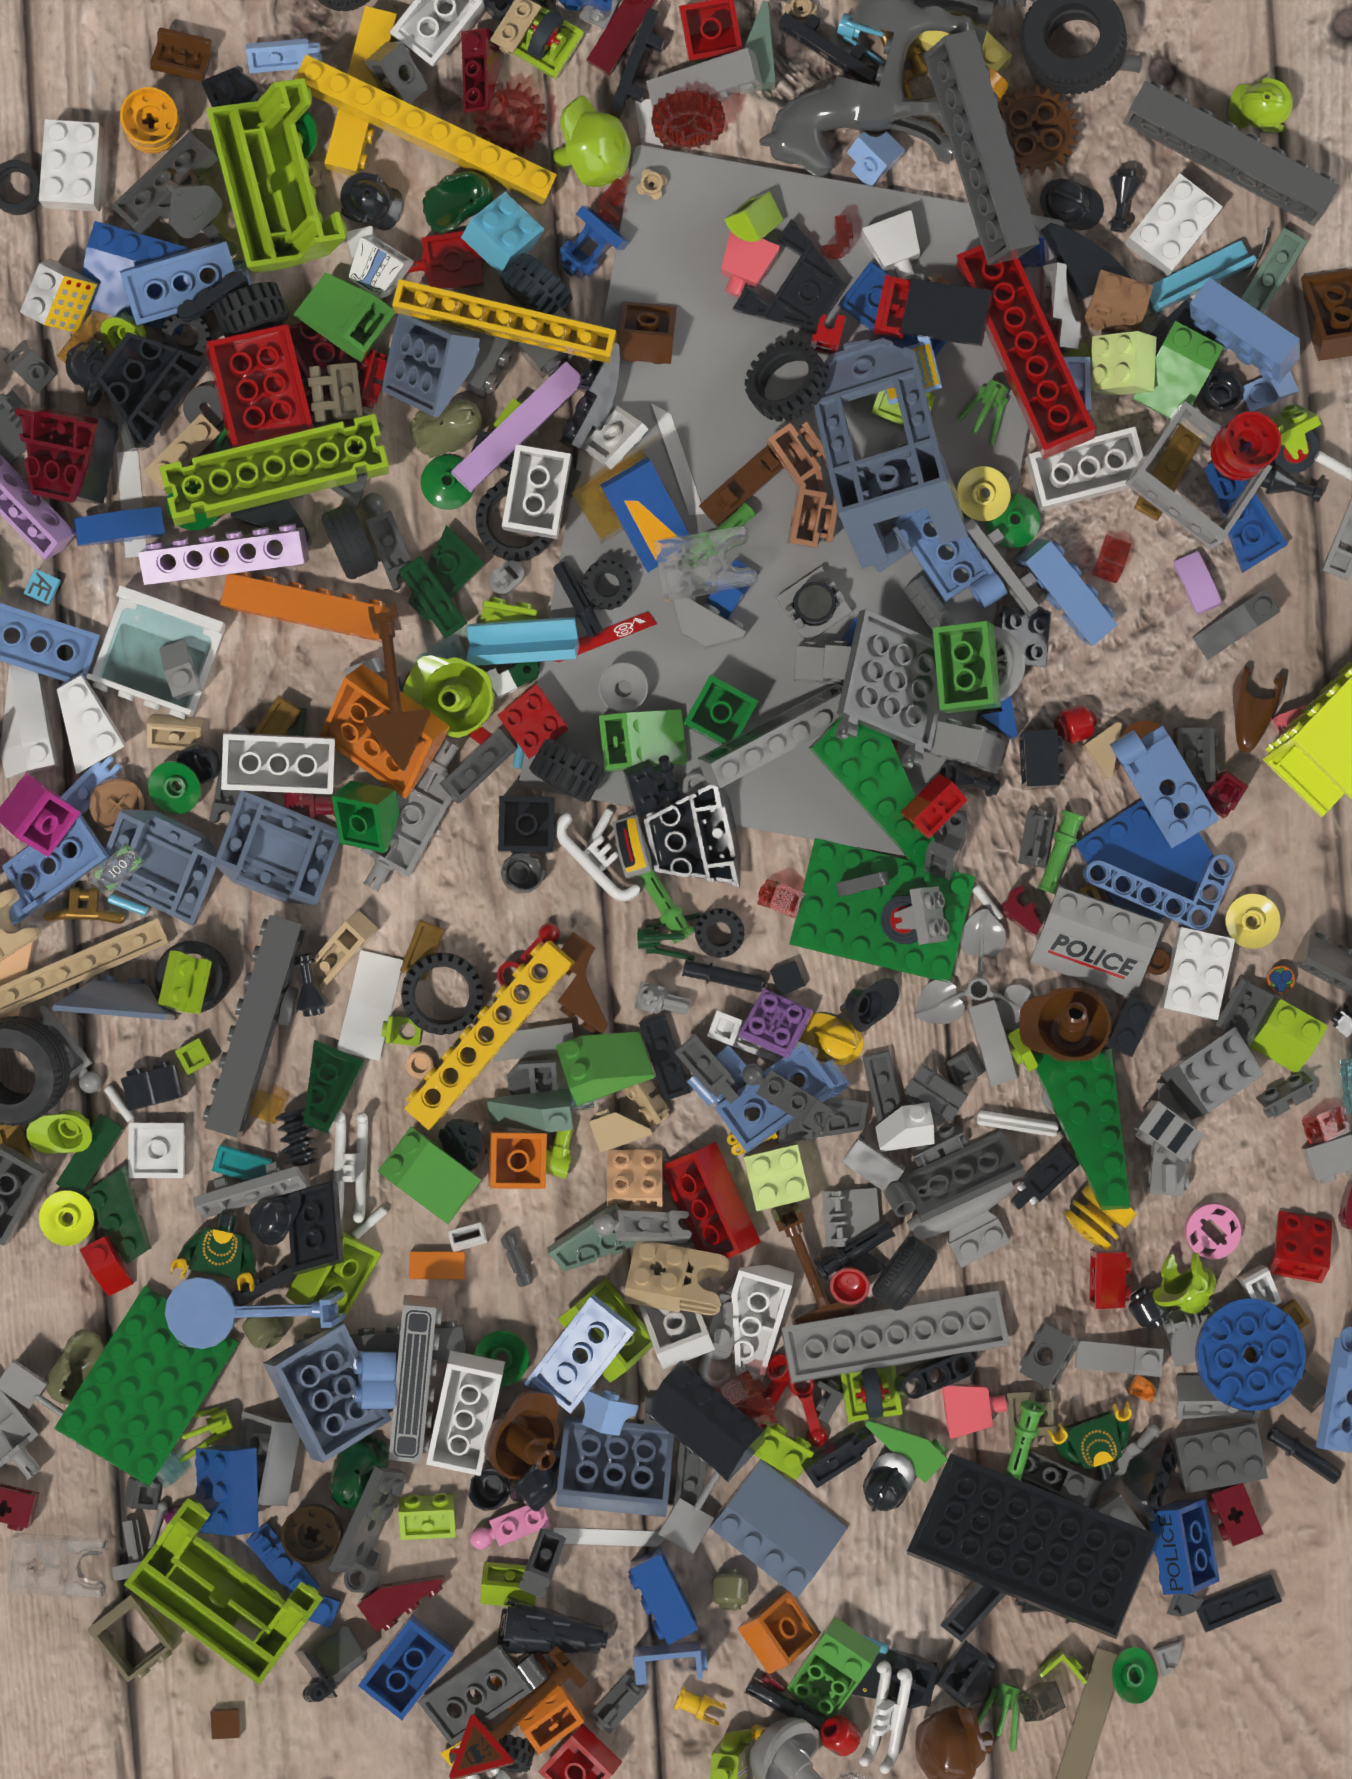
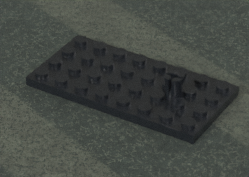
[907,1453,1158,1639]

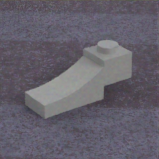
[1040,262,1081,352]
[1075,1340,1164,1377]

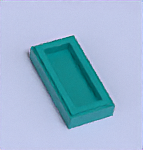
[212,1144,273,1181]

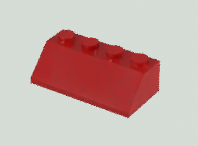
[662,1142,761,1259]

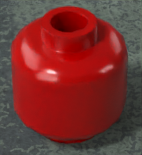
[1054,705,1097,744]
[820,1715,861,1757]

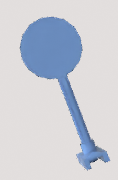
[165,1276,346,1349]

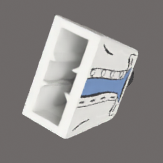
[349,235,414,298]

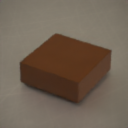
[210,1708,241,1739]

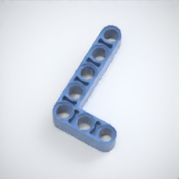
[1083,854,1234,930]

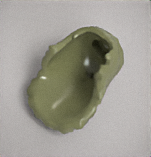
[410,399,483,458]
[45,1329,106,1405]

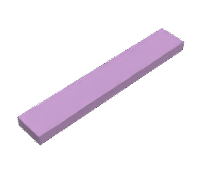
[451,362,581,493]

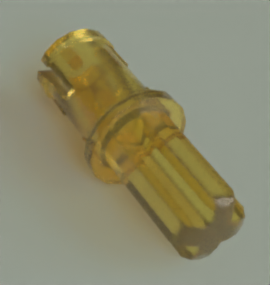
[56,315,101,364]

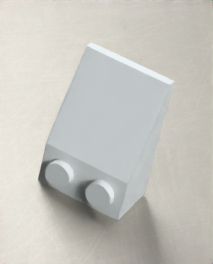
[390,0,486,67]
[639,1305,715,1370]

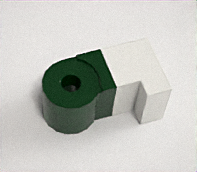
[486,662,539,700]

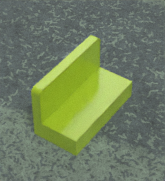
[480,1562,536,1607]

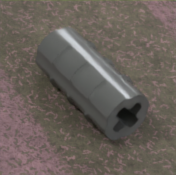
[903,576,954,632]

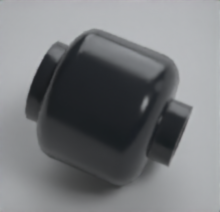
[1128,1286,1170,1328]

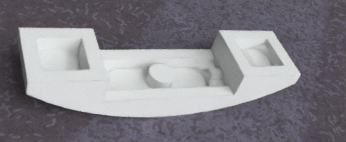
[707,1010,819,1062]

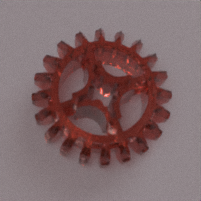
[473,81,547,154]
[651,88,725,151]

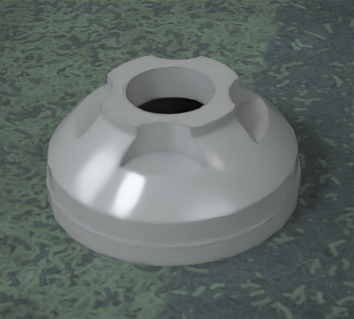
[598,662,648,713]

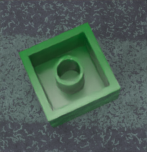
[683,675,759,746]

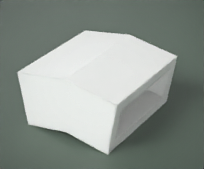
[448,1222,488,1252]

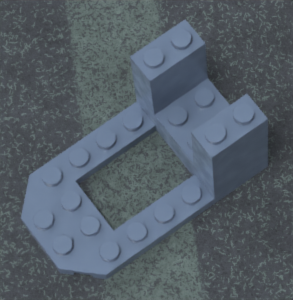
[813,338,968,569]

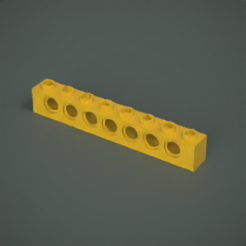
[392,279,617,363]
[404,940,575,1130]

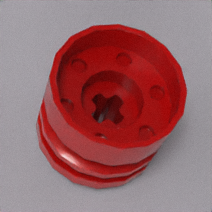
[1210,411,1281,481]

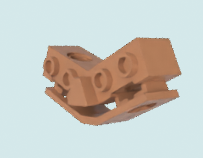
[765,422,838,548]

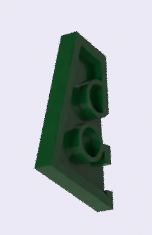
[408,525,486,623]
[304,1040,364,1134]
[83,1165,152,1264]

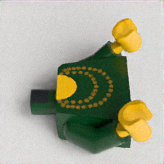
[170,1213,257,1292]
[1047,1402,1132,1481]

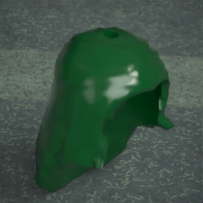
[422,171,494,235]
[330,1435,389,1510]

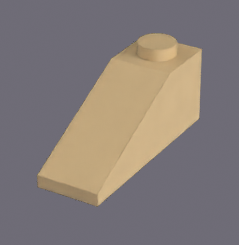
[300,911,379,991]

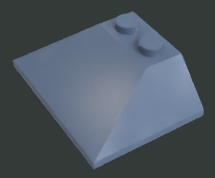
[213,790,339,905]
[94,809,217,926]
[52,975,176,1020]

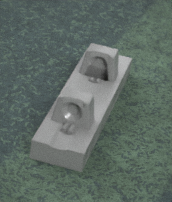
[1321,496,1352,580]
[965,518,1039,617]
[193,1162,307,1218]

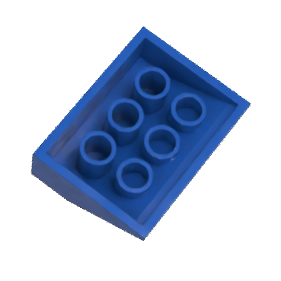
[81,221,192,336]

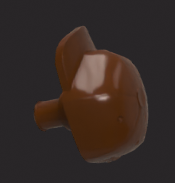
[1019,988,1112,1062]
[484,1391,559,1480]
[915,1706,994,1779]

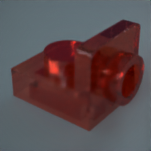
[596,178,626,225]
[757,879,806,919]
[1302,1106,1352,1145]

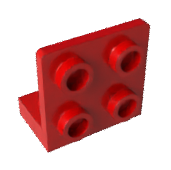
[1268,1211,1333,1284]

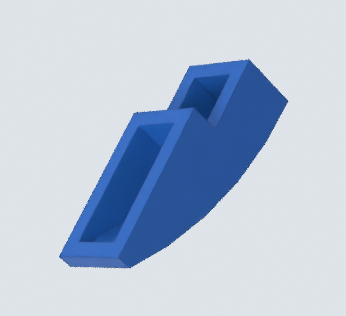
[74,506,165,546]

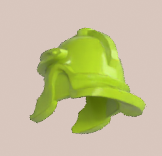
[1229,77,1293,133]
[1153,1252,1217,1314]

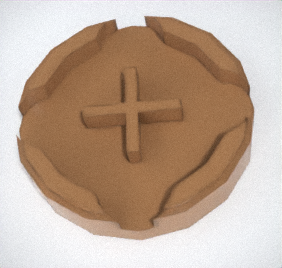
[89,777,145,832]

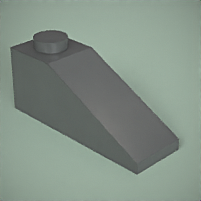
[1193,589,1281,661]

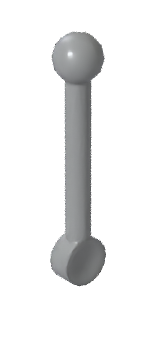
[144,1501,168,1556]

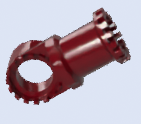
[284,792,335,818]

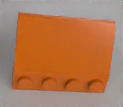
[319,664,450,799]

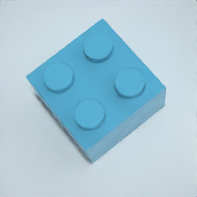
[461,192,544,275]

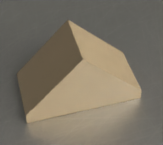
[1082,722,1122,779]

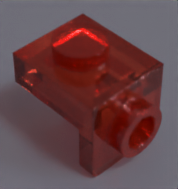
[821,215,853,260]
[1092,535,1131,583]

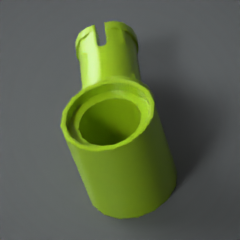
[546,1125,574,1179]

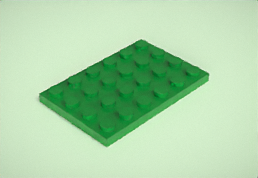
[789,838,975,983]
[54,1286,239,1487]

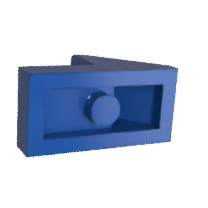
[705,558,758,620]
[979,695,1018,740]

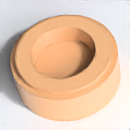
[406,1051,434,1079]

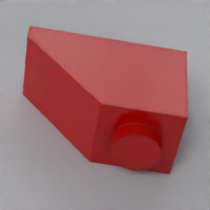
[79,1235,134,1297]

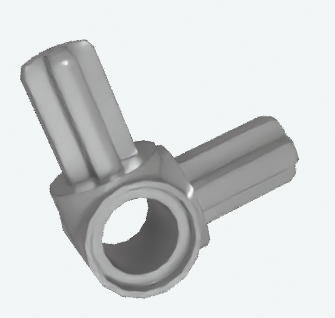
[634,981,690,1015]

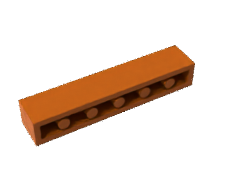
[220,572,390,642]

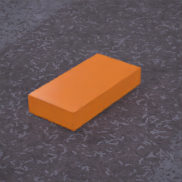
[409,1251,465,1279]

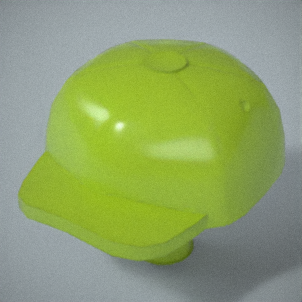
[553,95,631,187]
[403,655,495,738]

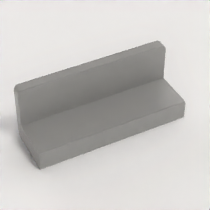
[1175,1375,1261,1419]

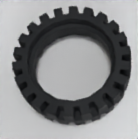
[745,339,828,422]
[476,479,553,562]
[401,952,483,1035]

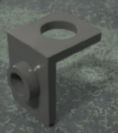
[4,342,56,393]

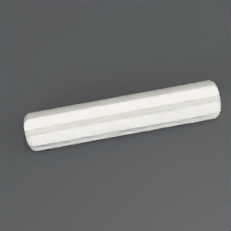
[976,1110,1058,1137]

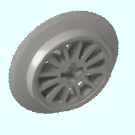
[994,626,1025,701]

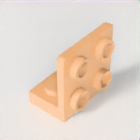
[607,1150,662,1212]

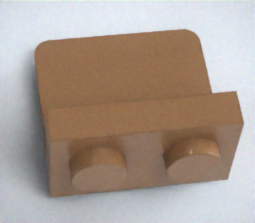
[1083,270,1153,334]

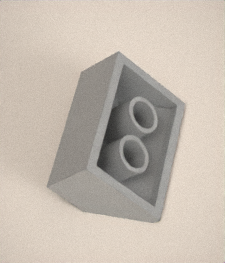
[236,1411,300,1506]

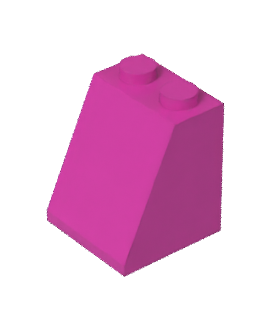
[0,772,81,857]

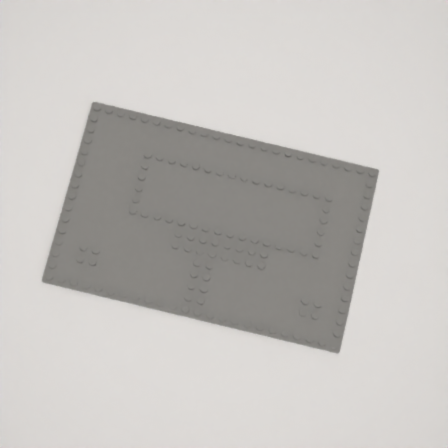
[519,145,1064,856]

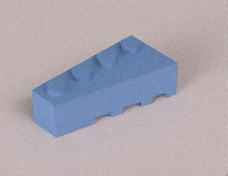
[1012,538,1118,646]

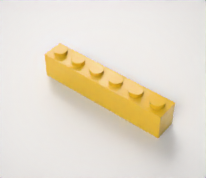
[324,6,399,176]

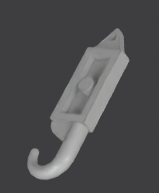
[698,1282,735,1388]

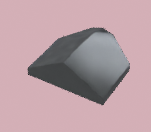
[507,1059,559,1095]

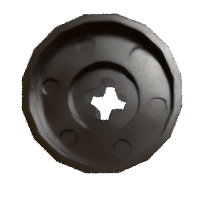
[281,1504,343,1565]

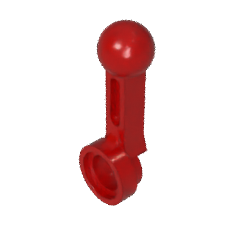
[497,923,560,987]
[747,1354,790,1429]
[787,1379,828,1447]

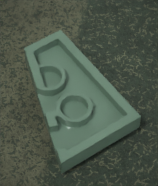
[547,1203,636,1272]

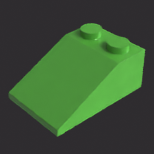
[1133,321,1224,425]
[556,1032,655,1106]
[378,1126,481,1225]

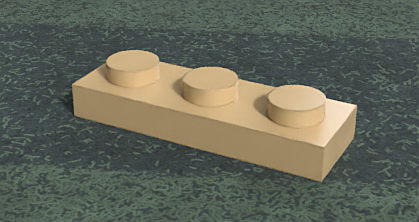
[144,413,222,491]

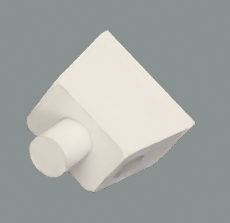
[861,210,920,280]

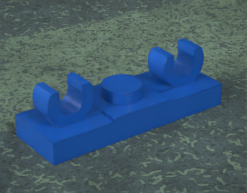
[245,1522,321,1595]

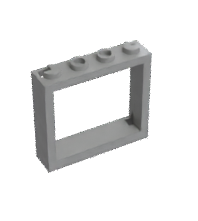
[1125,401,1272,549]

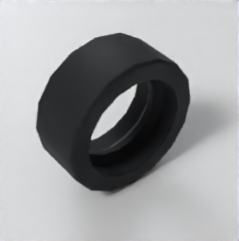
[0,160,40,215]

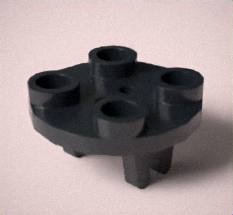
[438,1117,488,1171]

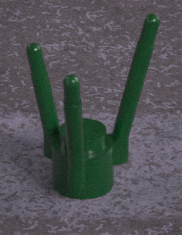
[637,913,701,961]

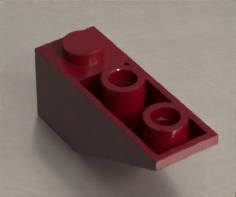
[461,28,501,113]
[357,1575,445,1632]

